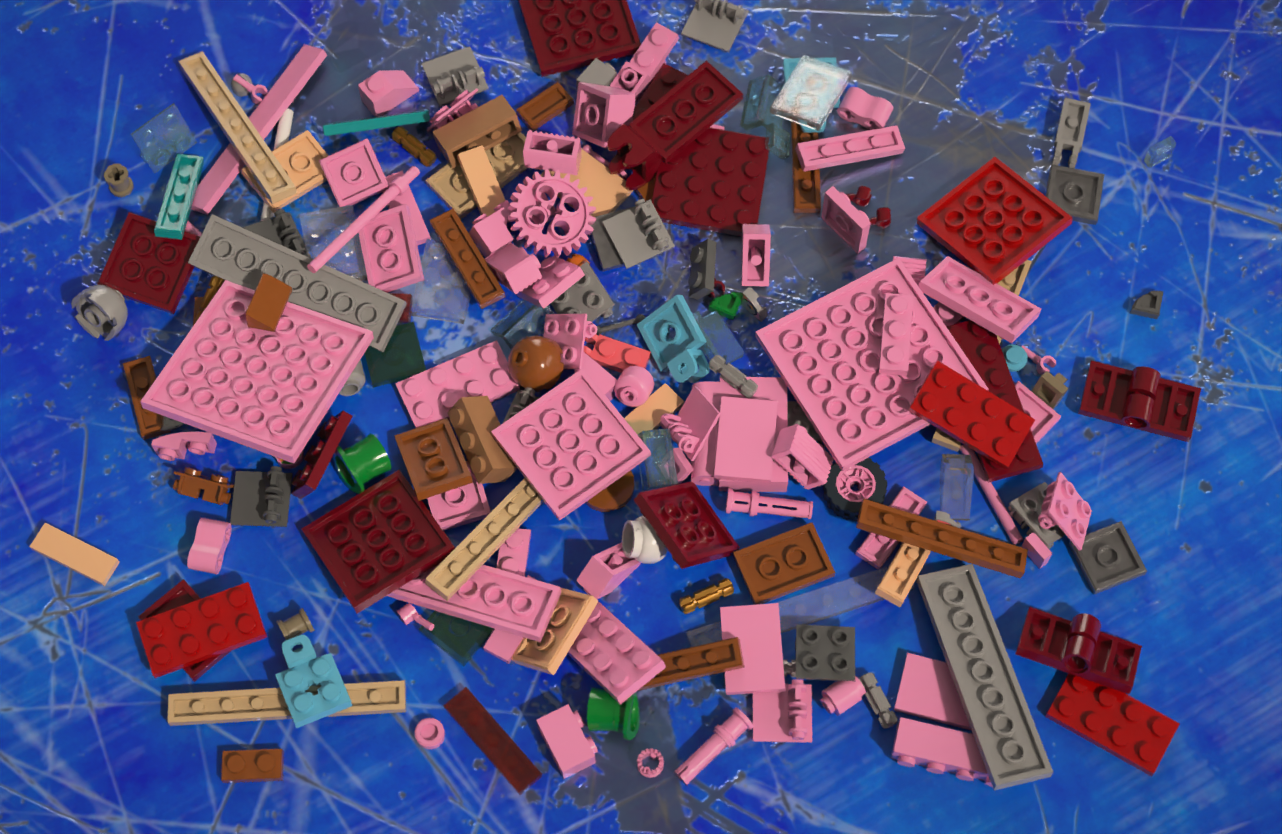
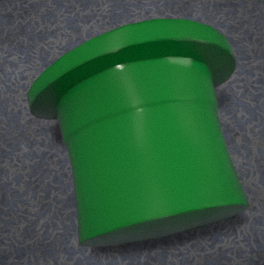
[333,433,392,494]
[587,687,640,740]

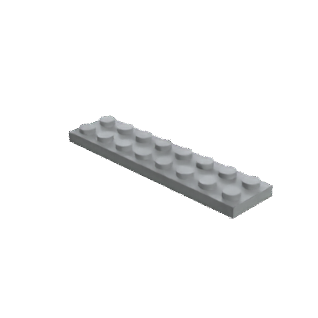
[188,214,407,352]
[916,564,1053,790]

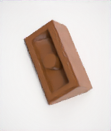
[245,273,292,332]

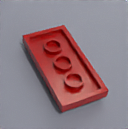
[908,360,1035,469]
[136,582,267,678]
[1045,673,1180,776]

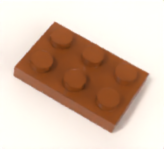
[394,418,473,501]
[733,522,835,605]

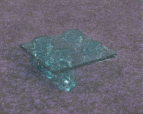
[131,103,197,173]

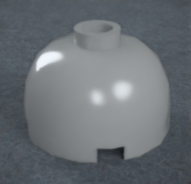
[71,285,128,341]

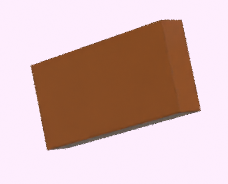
[516,82,574,132]

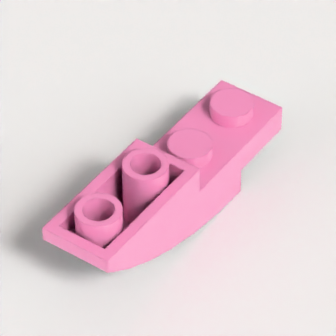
[610,22,679,103]

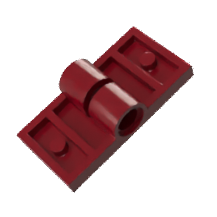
[1078,360,1201,442]
[1015,607,1142,694]

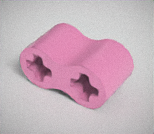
[837,87,893,130]
[187,517,232,575]

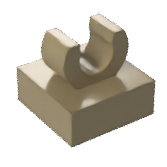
[1032,371,1069,409]

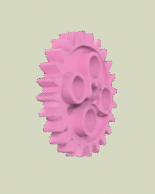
[507,169,596,258]

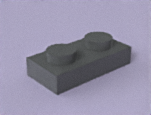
[688,239,717,300]

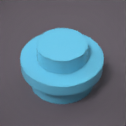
[1002,345,1028,372]

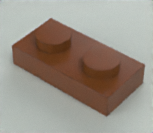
[221,749,284,783]

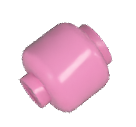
[614,366,654,407]

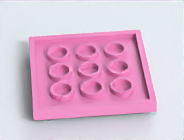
[491,368,651,521]

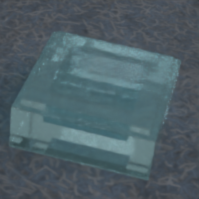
[766,123,790,159]
[1144,136,1176,167]

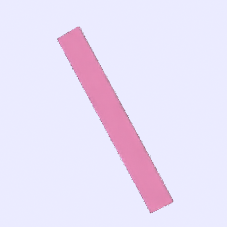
[191,44,327,215]

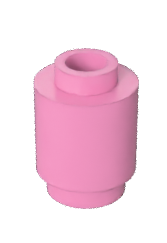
[820,676,866,716]

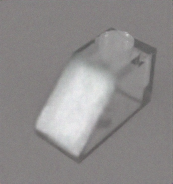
[940,454,974,521]

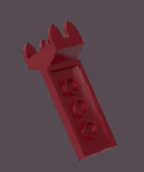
[607,60,743,190]

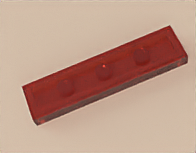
[444,687,542,795]

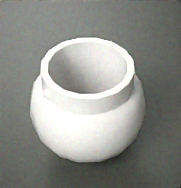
[622,516,669,564]

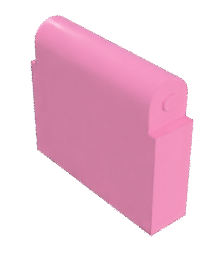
[691,377,788,492]

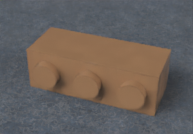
[433,95,522,169]
[447,396,518,484]

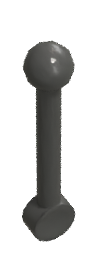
[596,314,646,335]

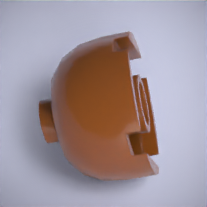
[508,335,564,392]

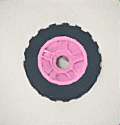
[823,457,887,521]

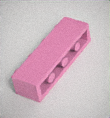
[891,717,992,787]

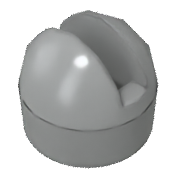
[231,73,253,97]

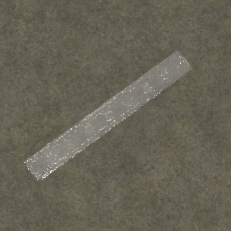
[686,566,914,647]

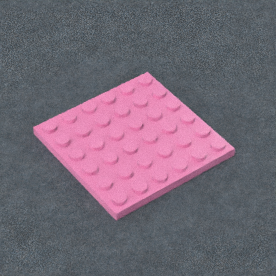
[755,258,989,471]
[141,280,374,463]

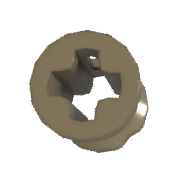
[104,163,134,197]
[277,608,315,640]

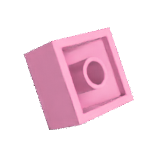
[572,82,636,148]

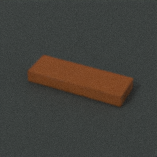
[123,356,171,440]

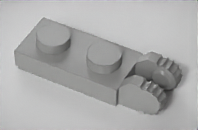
[1052,98,1091,169]

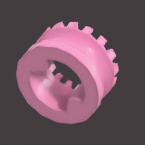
[637,748,664,778]

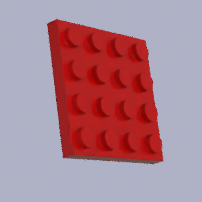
[917,157,1072,285]

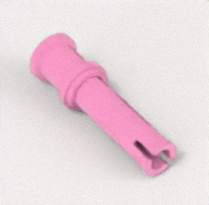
[725,488,813,519]
[674,707,754,785]

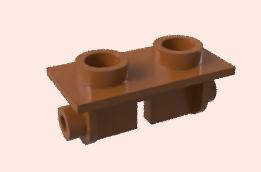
[173,467,234,505]

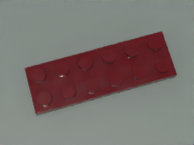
[946,320,1043,483]

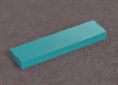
[323,109,430,136]
[154,154,204,240]

